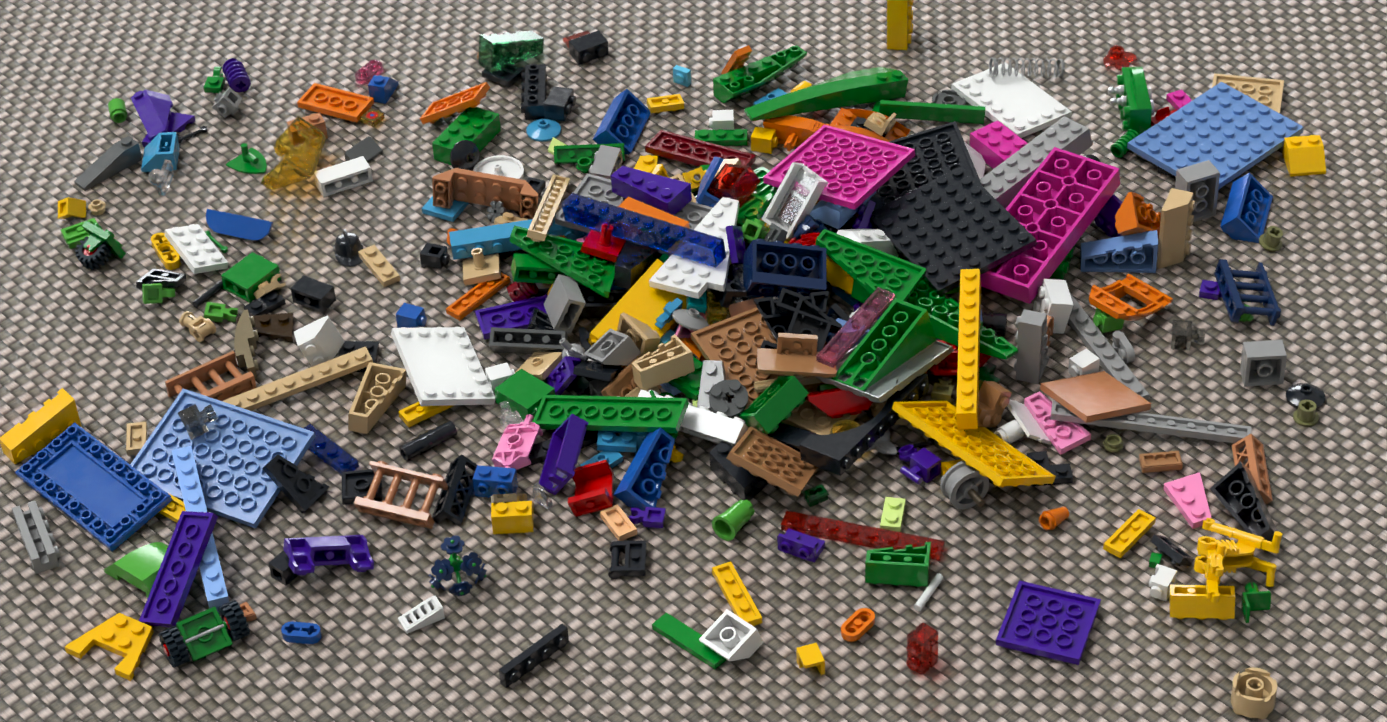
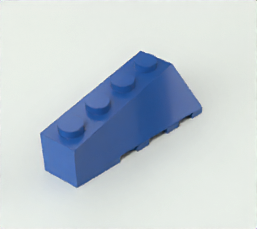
[614,427,675,511]

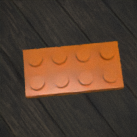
[420,82,490,124]
[297,83,374,123]

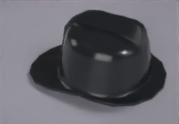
[333,229,363,267]

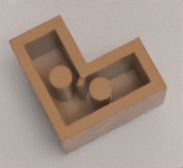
[978,381,1012,427]

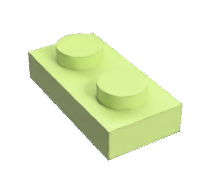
[880,497,906,533]

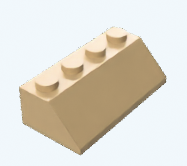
[1157,188,1195,269]

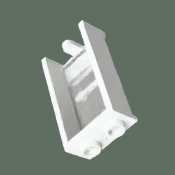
[762,162,829,240]

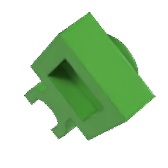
[204,302,238,322]

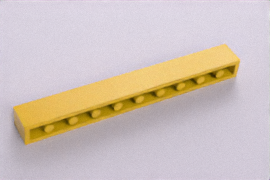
[956,269,981,430]

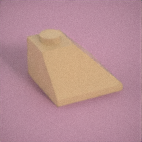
[617,312,661,357]

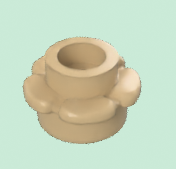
[88,199,106,215]

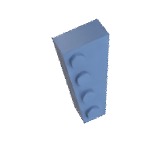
[1080,230,1158,273]

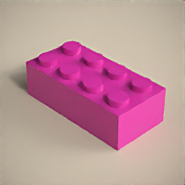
[970,120,1028,169]

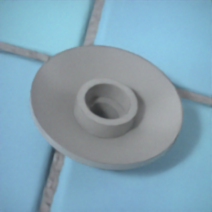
[672,308,709,331]

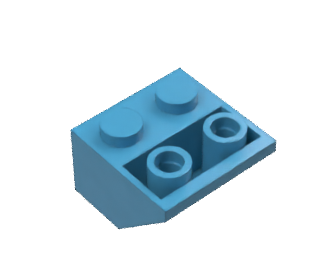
[141,132,180,172]

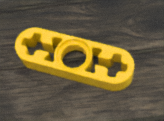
[151,233,181,270]

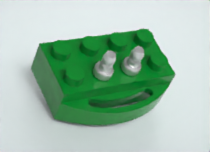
[1108,66,1155,135]

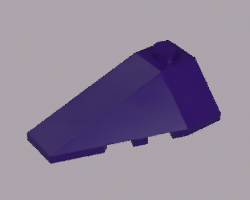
[131,90,173,141]

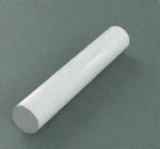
[914,573,943,611]

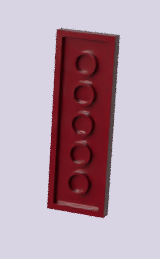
[645,130,756,177]

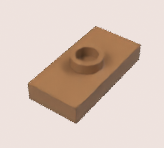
[1139,451,1183,473]

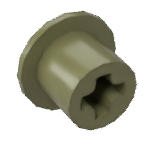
[1259,226,1283,252]
[1293,400,1319,427]

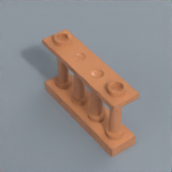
[165,351,257,401]
[354,461,448,529]

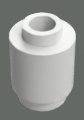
[994,420,1024,444]

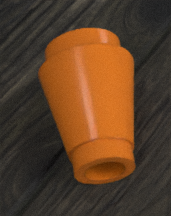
[1039,506,1069,530]

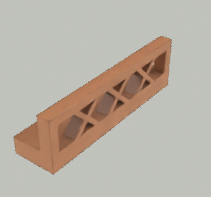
[1232,434,1273,504]

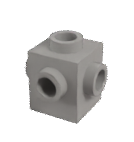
[212,87,242,118]

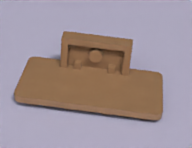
[757,333,837,378]

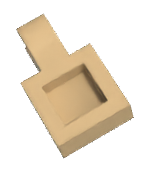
[253,274,286,299]

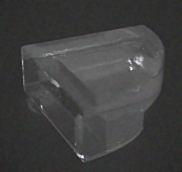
[532,483,553,509]

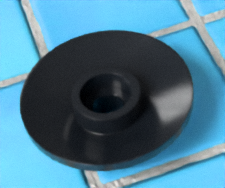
[450,140,480,171]
[1285,383,1326,408]

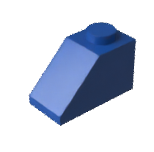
[368,75,399,104]

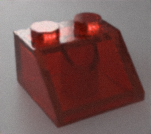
[707,163,761,208]

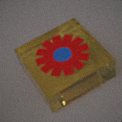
[360,108,385,127]

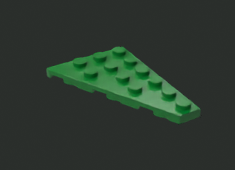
[509,225,616,298]
[815,229,927,308]

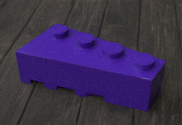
[611,166,692,215]

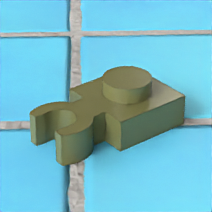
[931,376,954,402]

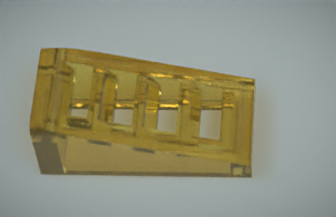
[705,292,727,325]

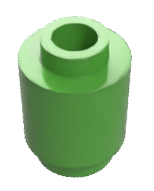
[108,98,127,123]

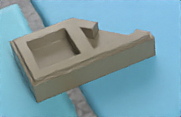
[491,493,527,503]

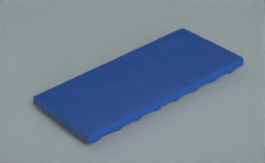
[15,423,173,552]

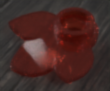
[1103,45,1137,71]

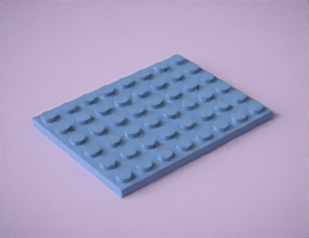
[1127,82,1304,190]
[130,388,316,528]

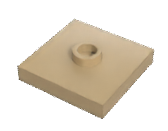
[515,352,562,380]

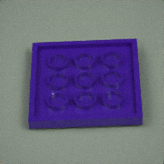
[996,580,1101,665]

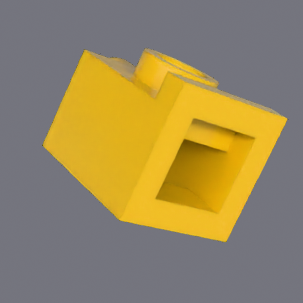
[681,167,707,192]

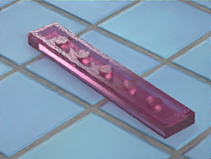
[816,287,895,368]

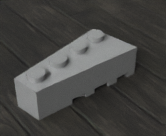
[1014,309,1049,384]

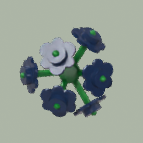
[428,535,487,596]

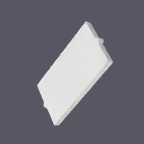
[1007,399,1052,445]

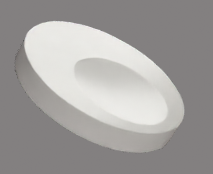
[473,155,524,180]

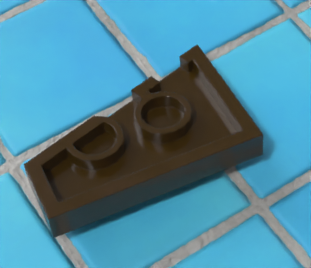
[237,313,294,343]

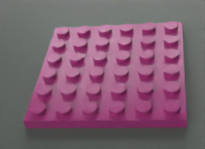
[763,124,915,210]

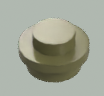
[1103,434,1123,452]

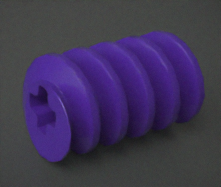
[222,58,251,93]

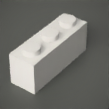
[314,156,373,197]

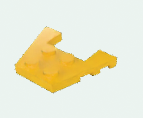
[65,613,154,681]

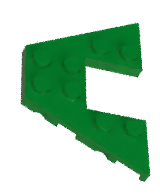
[694,167,778,227]

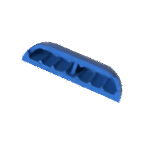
[206,209,273,240]

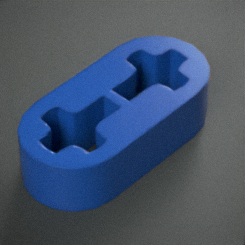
[281,622,322,644]

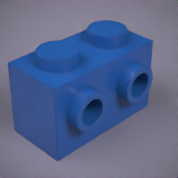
[473,465,518,498]

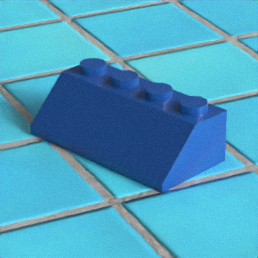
[593,89,651,155]
[1220,173,1273,243]

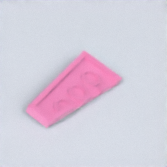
[1024,391,1091,455]

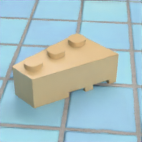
[632,334,695,391]

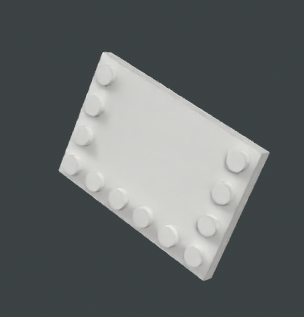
[951,62,1072,138]
[391,327,496,406]

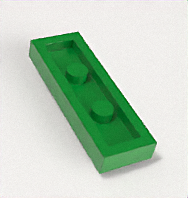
[695,129,748,146]

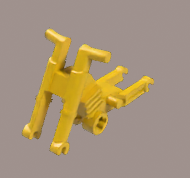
[1194,518,1283,603]

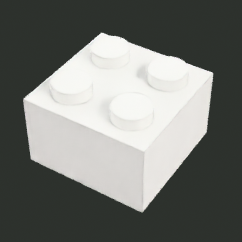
[1033,279,1073,334]

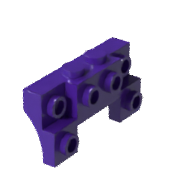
[283,535,374,575]

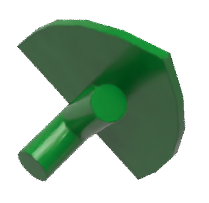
[226,143,267,174]

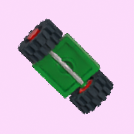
[158,600,250,668]

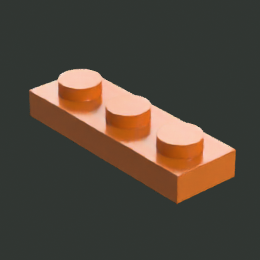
[721,45,752,74]

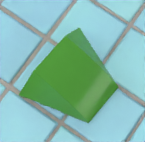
[103,542,168,599]

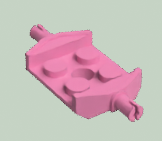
[492,414,543,470]

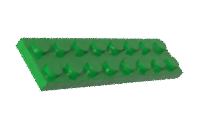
[532,395,689,433]

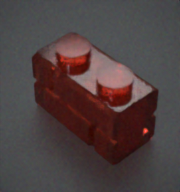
[906,623,938,675]

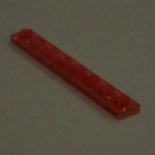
[781,511,945,561]

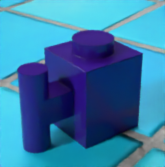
[900,448,941,485]

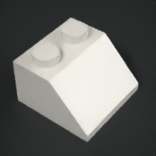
[294,315,344,367]
[699,609,764,661]

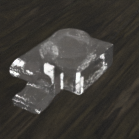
[499,401,524,430]

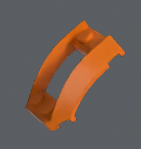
[829,108,910,142]
[1089,273,1173,321]

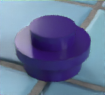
[898,444,918,462]

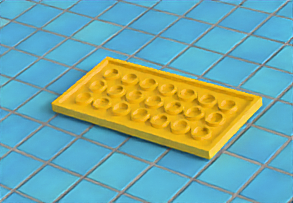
[892,401,1056,488]

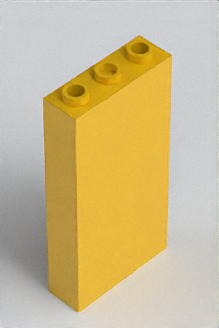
[588,259,687,369]

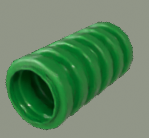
[1110,129,1139,158]

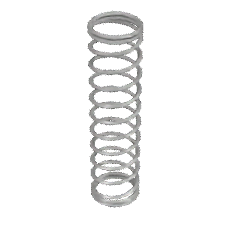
[989,57,1065,78]

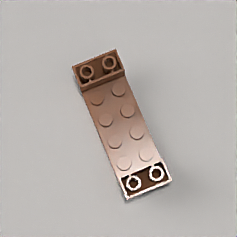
[432,168,538,220]

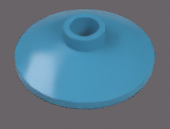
[526,119,561,142]

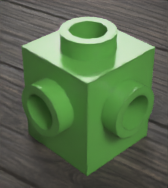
[742,218,770,244]

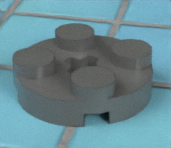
[709,379,748,419]

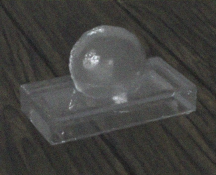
[148,160,174,196]

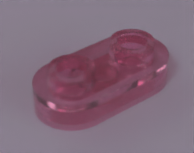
[355,60,383,85]

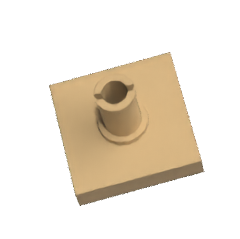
[463,248,501,286]

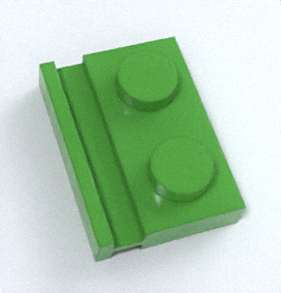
[60,218,99,249]

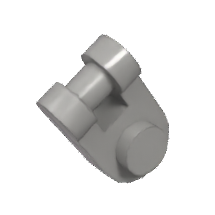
[1112,331,1135,364]

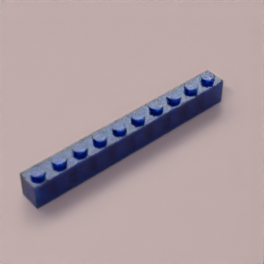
[561,193,726,268]

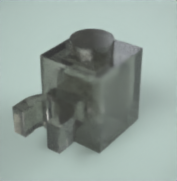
[1171,320,1205,350]
[178,404,218,440]

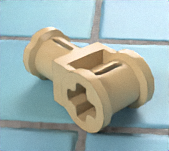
[179,311,216,342]

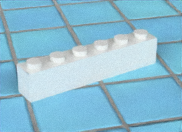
[638,390,749,447]

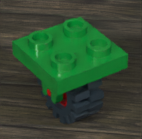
[75,220,126,270]

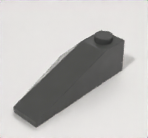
[74,136,142,191]

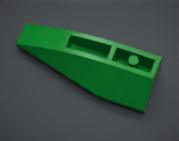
[713,45,807,103]

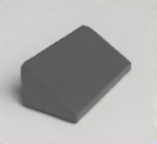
[344,136,383,163]

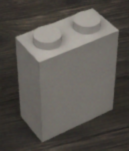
[544,274,586,334]

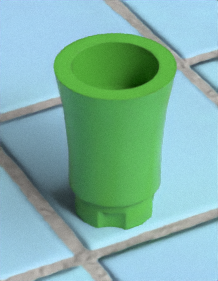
[712,499,755,541]

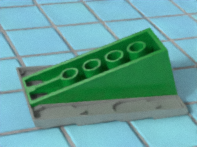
[815,298,954,403]

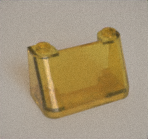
[261,116,326,190]

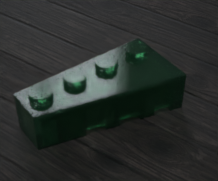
[478,30,544,73]

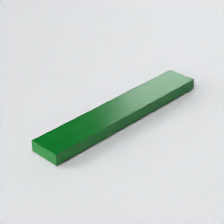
[879,100,985,124]

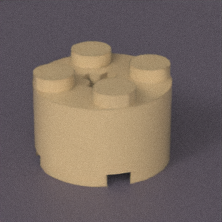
[1231,667,1277,719]

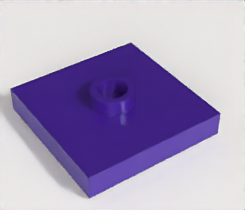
[726,225,746,265]

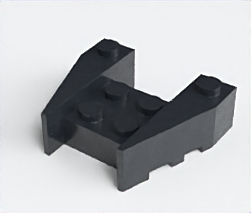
[755,288,842,365]

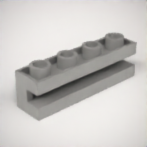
[12,501,61,574]

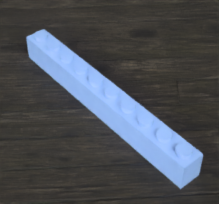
[171,446,229,613]

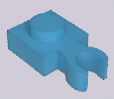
[655,298,683,329]

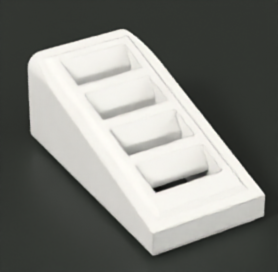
[398,596,445,634]

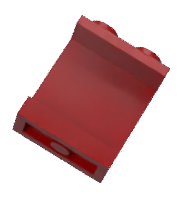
[568,460,614,517]

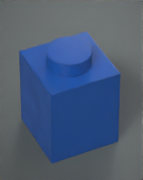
[395,303,427,328]

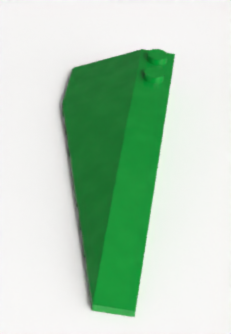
[744,67,908,121]
[851,279,1018,360]

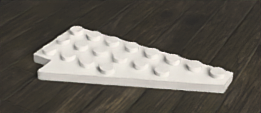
[649,197,740,299]

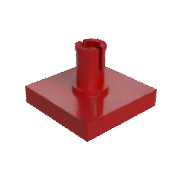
[581,224,626,262]

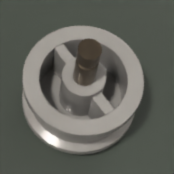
[940,460,989,509]

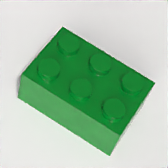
[739,376,809,434]

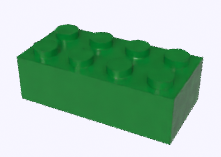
[432,107,501,165]

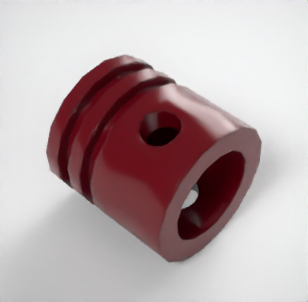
[507,282,538,302]

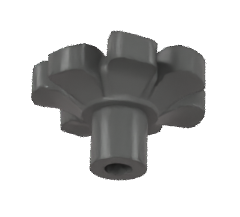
[487,201,506,223]

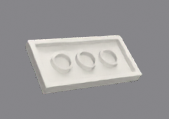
[164,224,228,274]

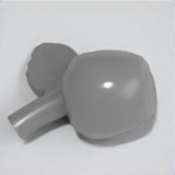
[559,338,587,362]
[866,429,897,455]

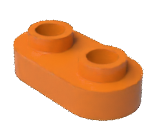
[841,608,875,642]

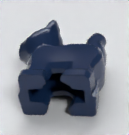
[789,214,827,241]

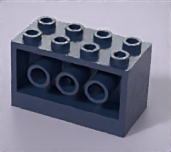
[743,239,826,298]

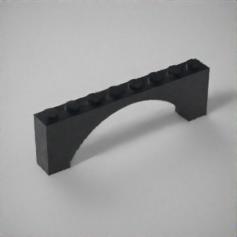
[800,373,930,476]

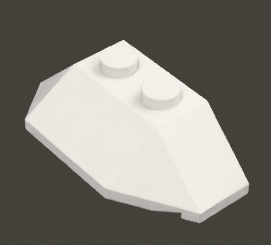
[837,229,899,257]

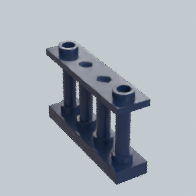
[1214,259,1281,326]

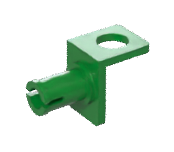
[1241,582,1271,623]

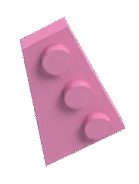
[1163,472,1212,529]

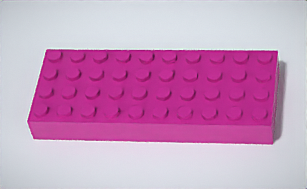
[980,147,1120,304]

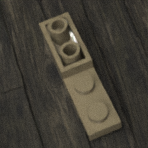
[234,309,259,379]

